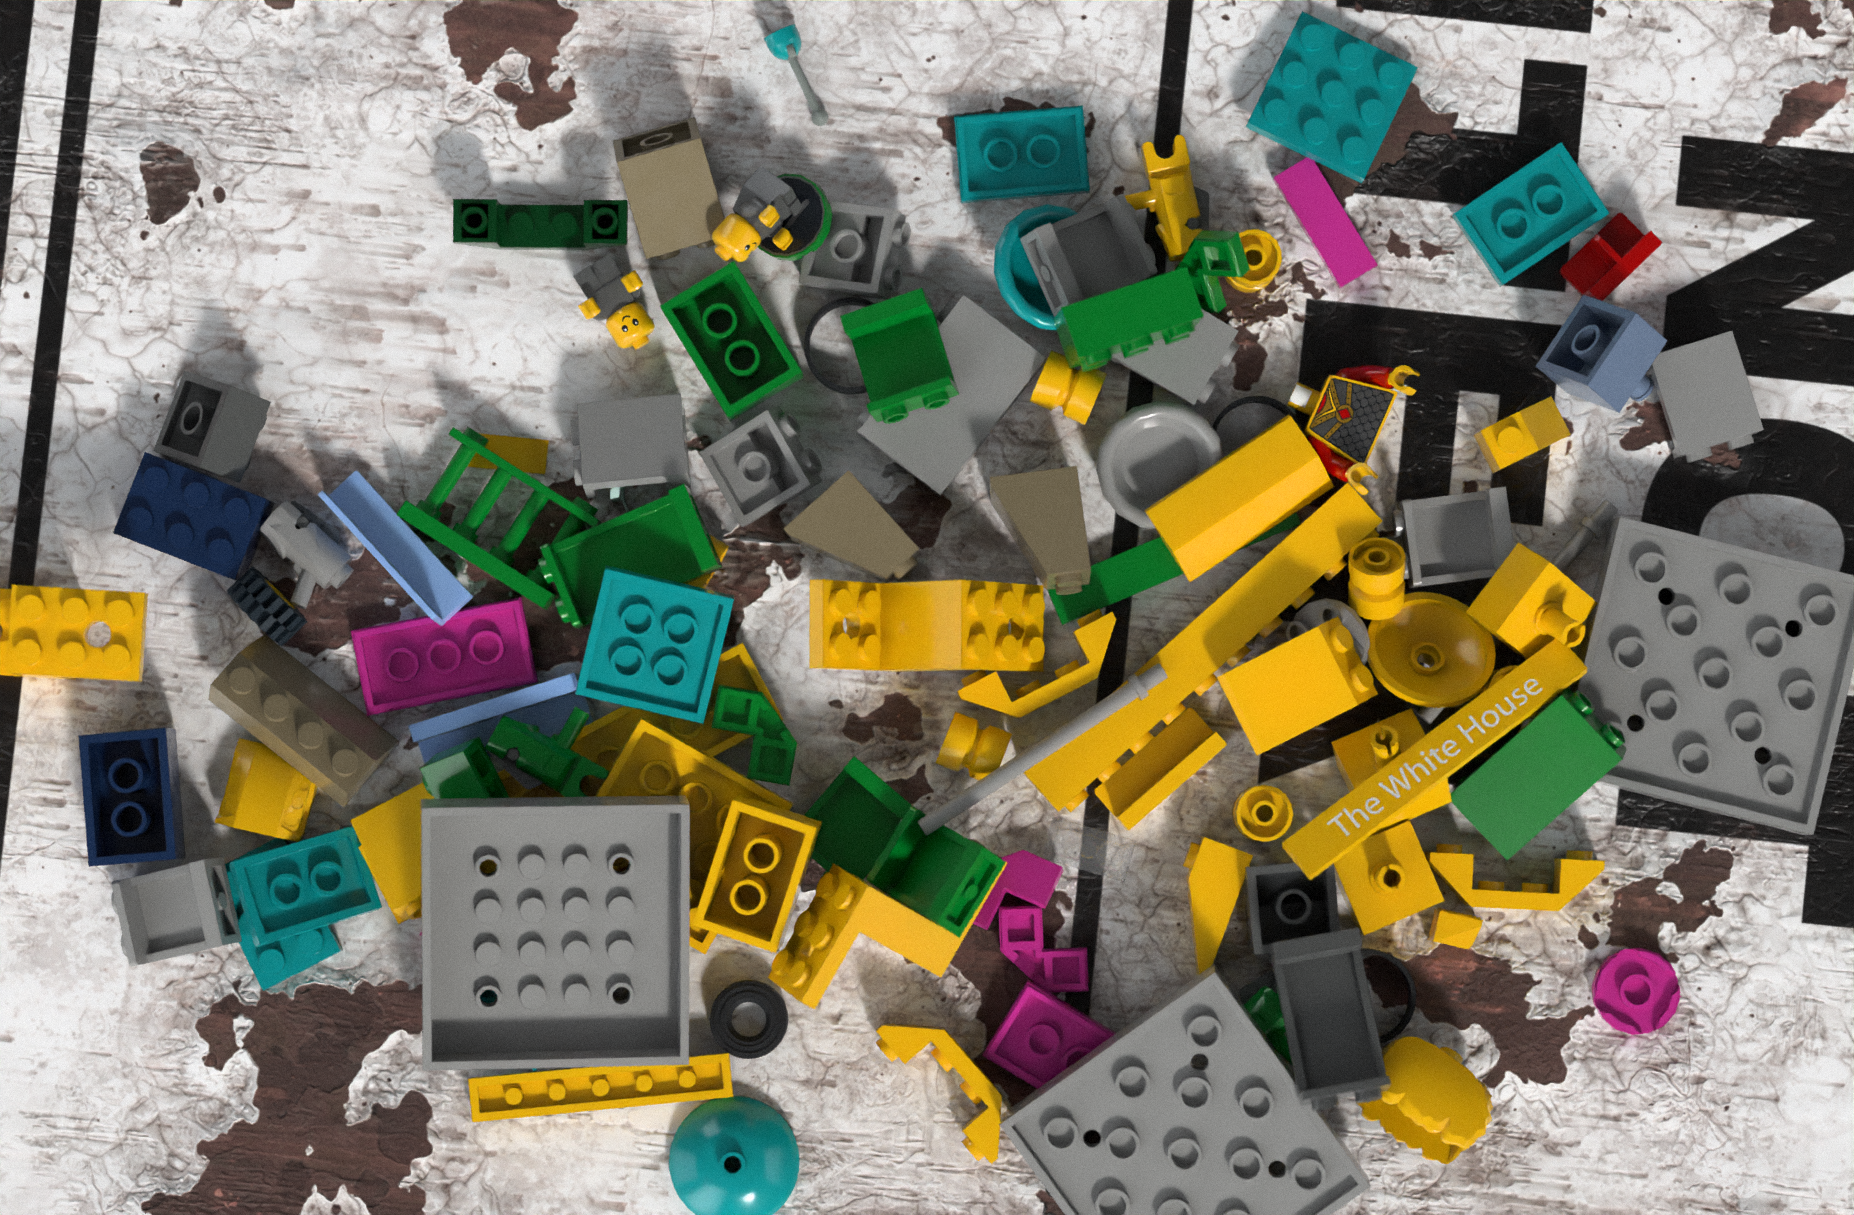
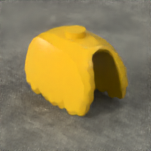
[1357,1036,1493,1164]

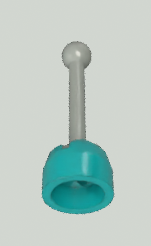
[764,24,828,126]

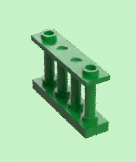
[397,426,602,610]

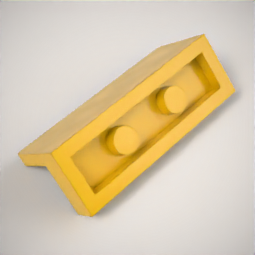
[1094,708,1227,831]

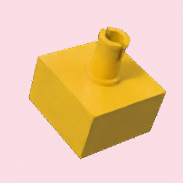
[1466,542,1597,660]
[1331,708,1452,836]
[1334,820,1445,935]

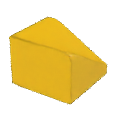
[1428,908,1483,949]

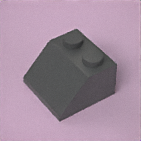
[153,371,271,483]
[1245,862,1340,955]

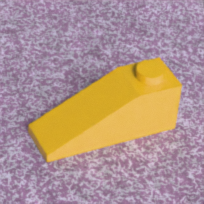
[1182,836,1253,975]

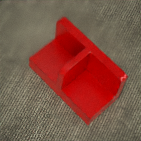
[1559,212,1662,301]

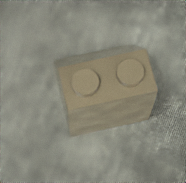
[613,117,725,260]
[990,466,1091,595]
[783,470,919,582]

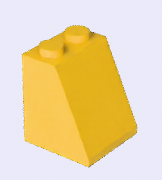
[1217,616,1378,755]

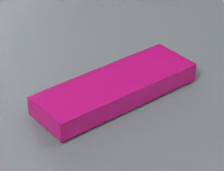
[1273,157,1378,289]

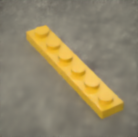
[468,1053,734,1122]

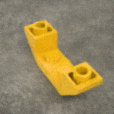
[957,609,1116,719]
[1425,844,1605,911]
[875,1023,1002,1164]

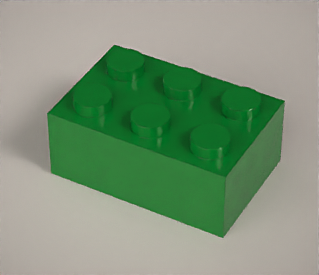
[660,261,804,422]
[1053,266,1204,372]

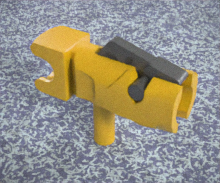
[1124,135,1209,262]

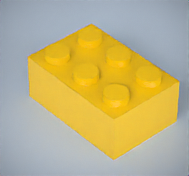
[692,794,822,953]

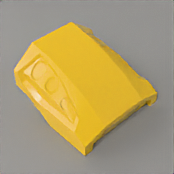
[215,738,318,842]

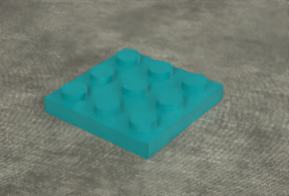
[1246,11,1418,184]
[575,566,734,724]

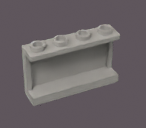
[857,295,1046,498]

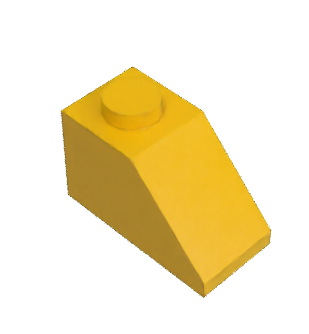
[1473,396,1571,473]

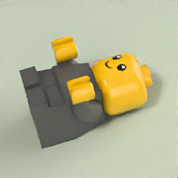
[712,166,803,262]
[573,253,655,350]

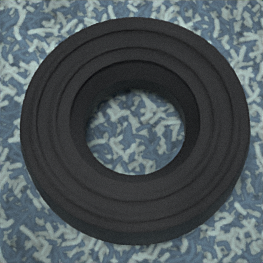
[710,980,788,1059]

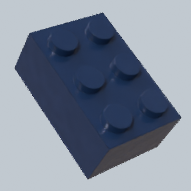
[113,452,275,581]
[78,728,186,867]

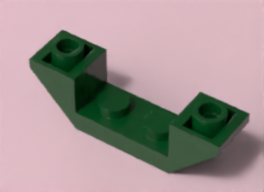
[453,199,628,250]

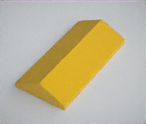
[1144,415,1334,582]

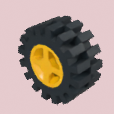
[227,566,308,646]

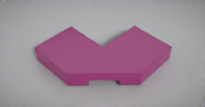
[973,850,1064,930]
[998,905,1089,993]

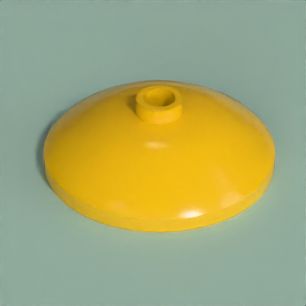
[1367,592,1496,708]

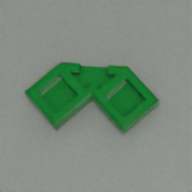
[1175,230,1250,313]
[711,684,797,786]

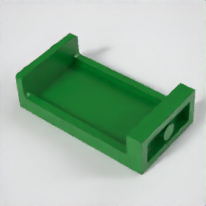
[538,484,723,629]
[1450,688,1627,861]

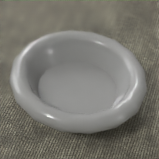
[1096,401,1225,529]

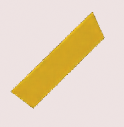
[468,433,549,474]

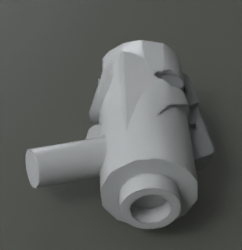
[260,500,354,609]

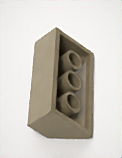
[208,634,400,807]

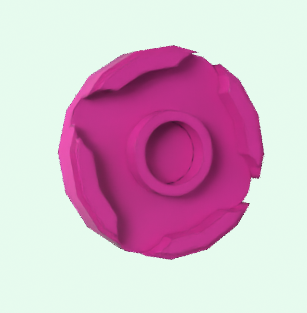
[1592,948,1680,1035]

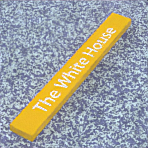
[1282,638,1588,880]

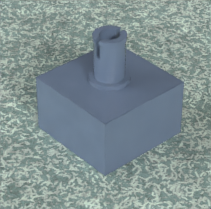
[1536,295,1667,413]

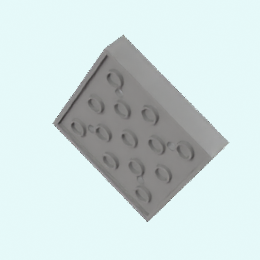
[1570,516,1854,835]
[421,795,690,1071]
[1000,964,1371,1215]

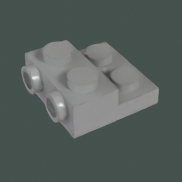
[799,200,911,300]
[699,406,822,527]

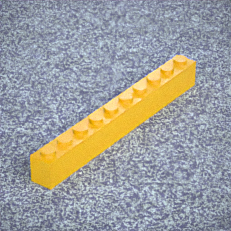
[1023,483,1383,812]

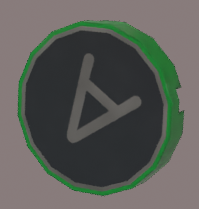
[758,174,832,261]

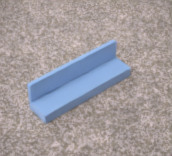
[318,470,474,626]
[408,672,593,763]

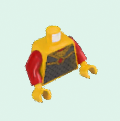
[1287,365,1420,495]

